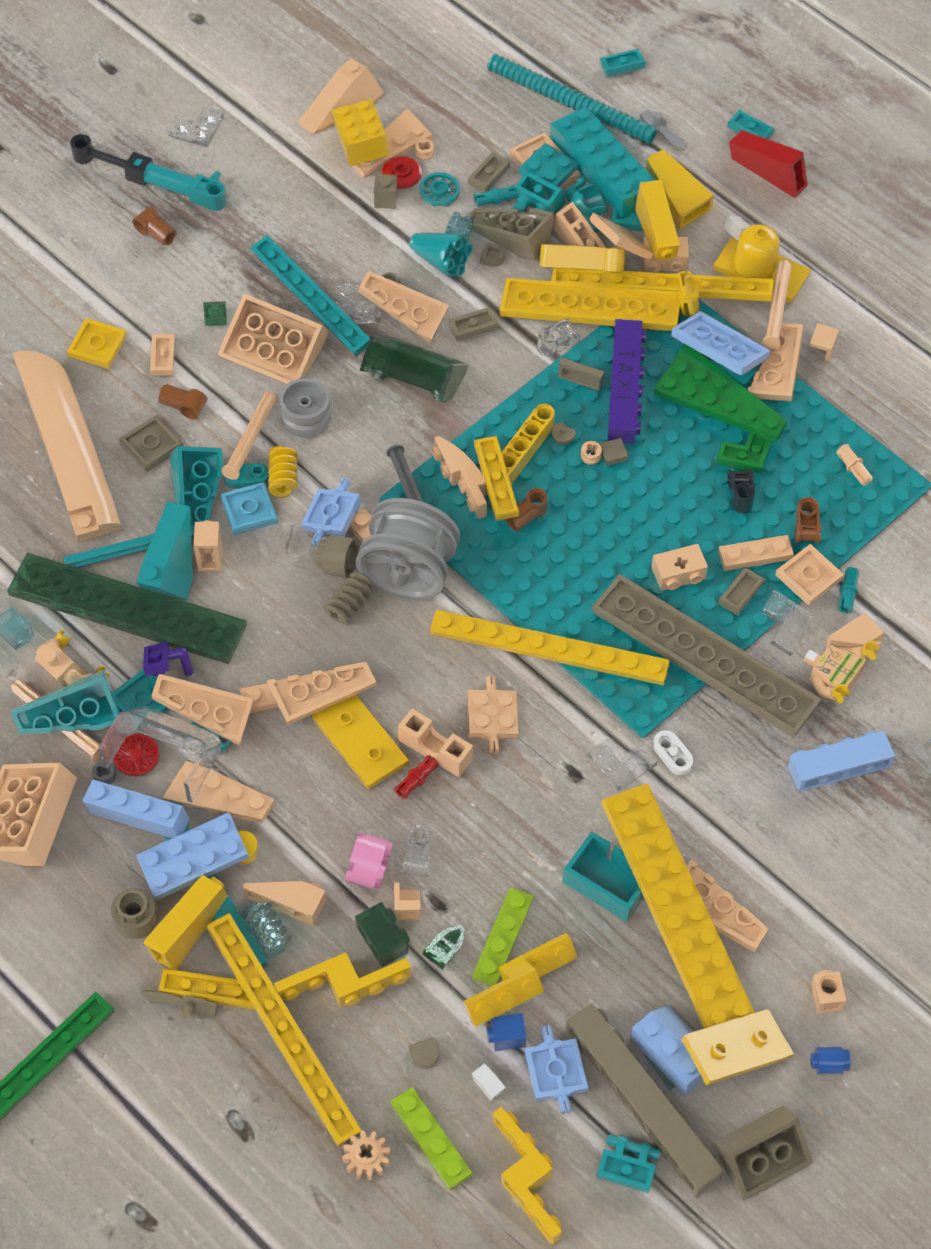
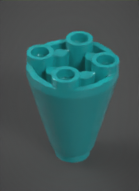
[410,232,473,277]

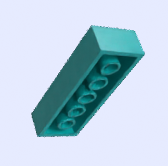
[551,106,656,219]

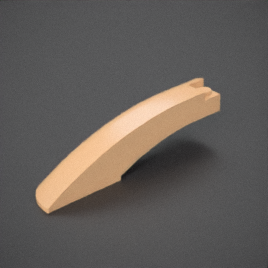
[12,351,123,543]

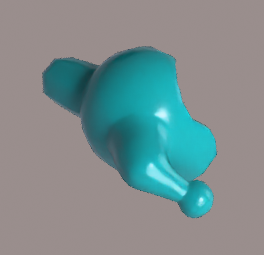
[565,177,608,233]

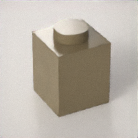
[374,174,397,209]

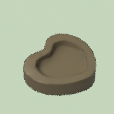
[552,423,576,444]

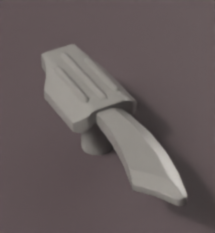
[640,110,686,150]

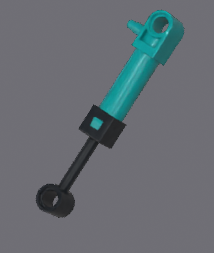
[70,134,227,211]

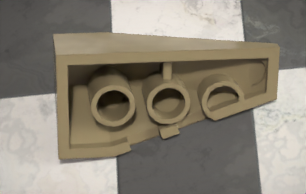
[462,209,555,260]

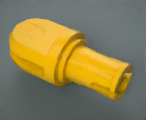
[677,271,699,317]

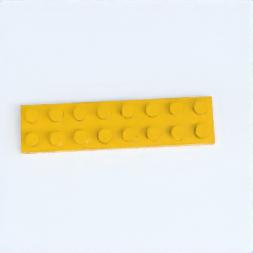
[500,278,680,331]

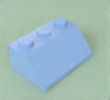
[630,1005,703,1096]

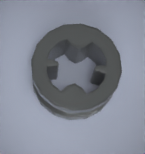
[92,761,116,784]

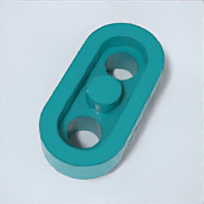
[223,463,269,489]

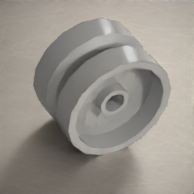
[280,378,331,437]

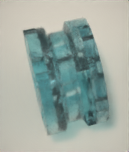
[445,212,473,239]

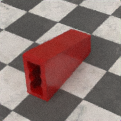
[729,130,808,198]

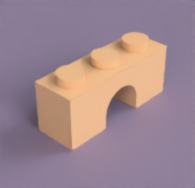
[398,708,473,777]

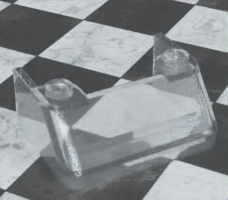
[98,706,221,803]

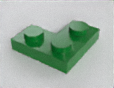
[716,432,772,474]

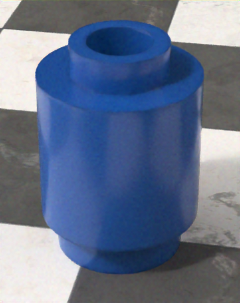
[810,1047,851,1074]

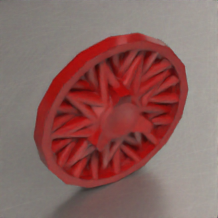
[382,156,421,189]
[113,734,160,777]

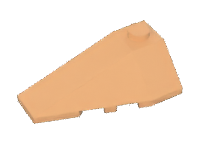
[298,58,384,134]

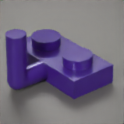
[143,641,194,676]

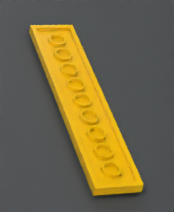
[601,783,755,1029]

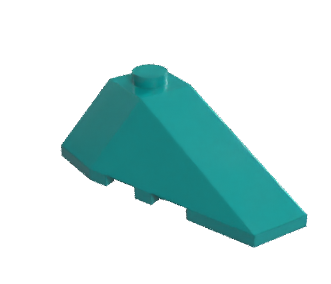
[170,446,223,537]
[136,501,194,601]
[10,670,122,734]

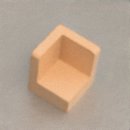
[810,323,839,362]
[394,882,421,920]

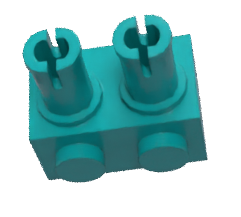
[509,171,566,215]

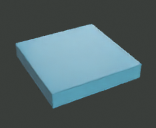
[220,482,278,535]

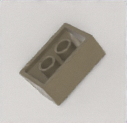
[714,1105,813,1200]

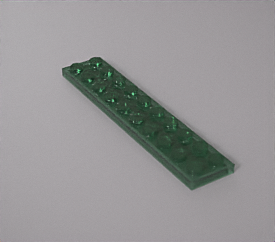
[7,552,247,664]

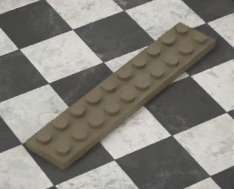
[592,574,822,738]

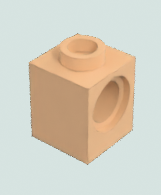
[811,970,846,1014]

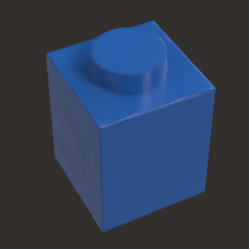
[486,1013,526,1052]

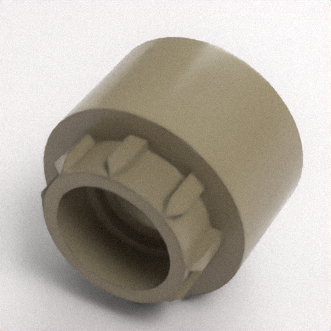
[315,534,358,578]
[111,888,158,939]

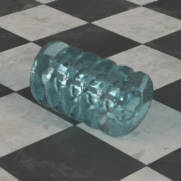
[241,902,292,959]

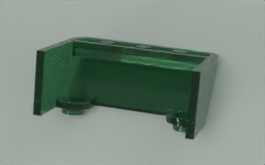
[359,336,469,403]

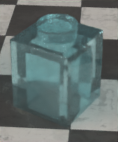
[0,606,34,650]

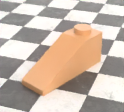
[552,202,605,247]
[243,881,327,927]

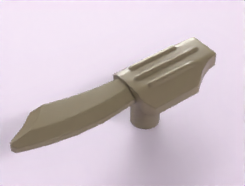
[141,991,217,1019]

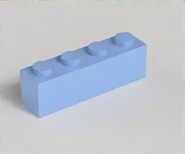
[788,731,895,792]
[82,780,190,838]

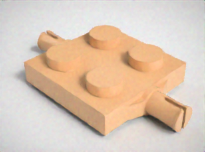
[467,676,519,754]

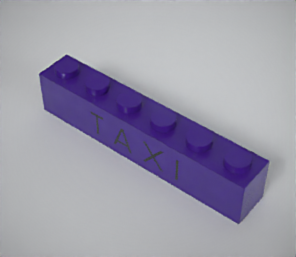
[607,319,646,444]

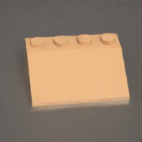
[218,294,329,384]
[0,763,77,866]

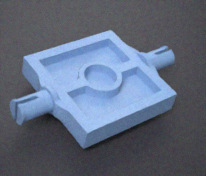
[301,478,362,546]
[524,1025,588,1114]

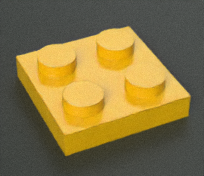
[67,318,127,369]

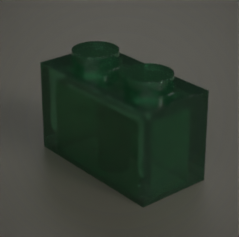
[355,901,410,967]

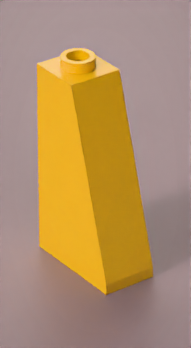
[646,149,714,230]
[635,180,680,260]
[143,875,228,970]

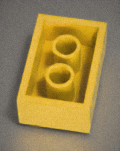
[331,99,390,167]

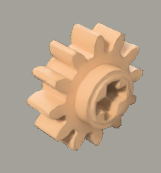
[342,1130,390,1181]

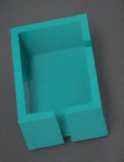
[562,831,644,922]

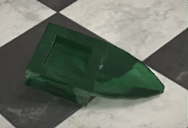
[422,926,464,970]

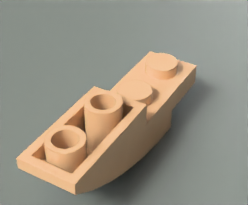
[432,436,487,519]

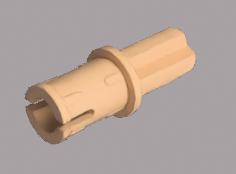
[836,444,873,486]

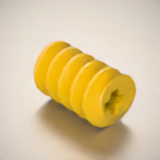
[268,446,298,498]

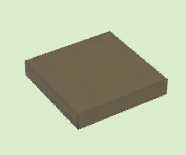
[119,415,183,472]

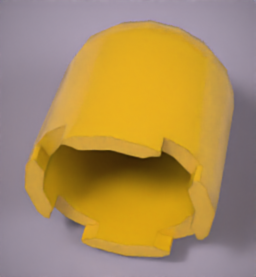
[733,224,780,279]

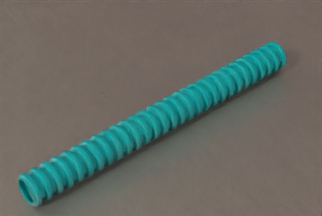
[487,53,657,144]

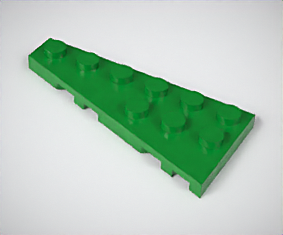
[654,344,787,442]

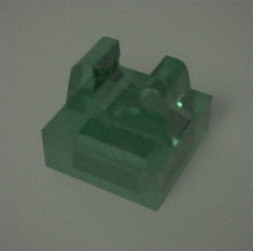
[203,301,227,326]

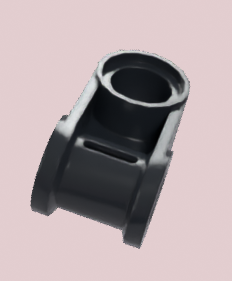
[727,468,755,513]

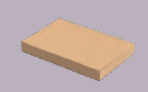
[509,132,580,188]
[589,213,654,260]

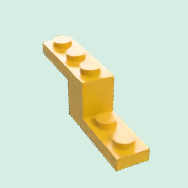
[463,933,578,1027]
[274,952,411,1008]
[493,1106,562,1246]

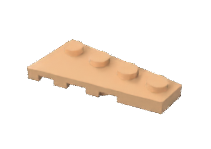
[353,108,432,178]
[359,271,449,344]
[748,323,804,401]
[267,662,377,725]
[152,674,254,746]
[162,759,275,823]
[687,859,768,953]

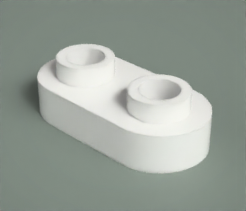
[653,731,693,775]

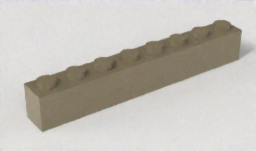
[566,1003,724,1197]

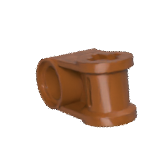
[795,497,821,543]

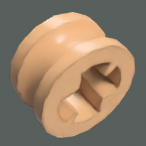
[415,139,434,160]
[581,441,602,465]

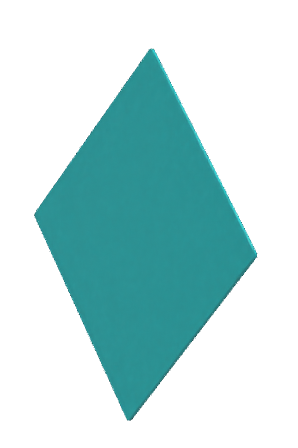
[379,298,931,738]

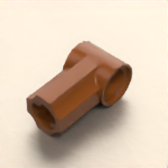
[132,206,177,245]
[158,384,208,419]
[504,488,547,532]

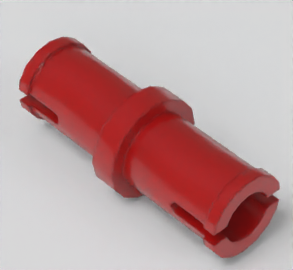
[394,755,439,800]

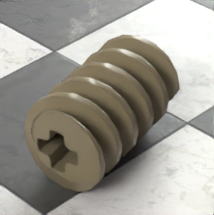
[324,572,372,624]

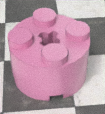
[345,832,393,889]

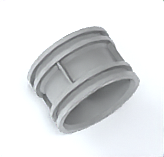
[356,498,460,600]

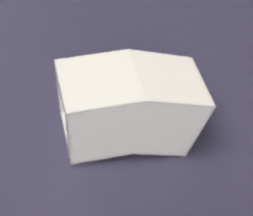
[724,216,749,240]
[472,1063,506,1101]

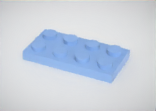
[671,311,770,375]
[136,812,250,901]

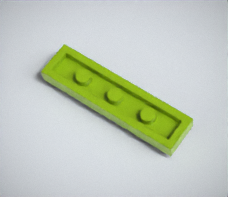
[472,887,534,987]
[390,1087,472,1191]

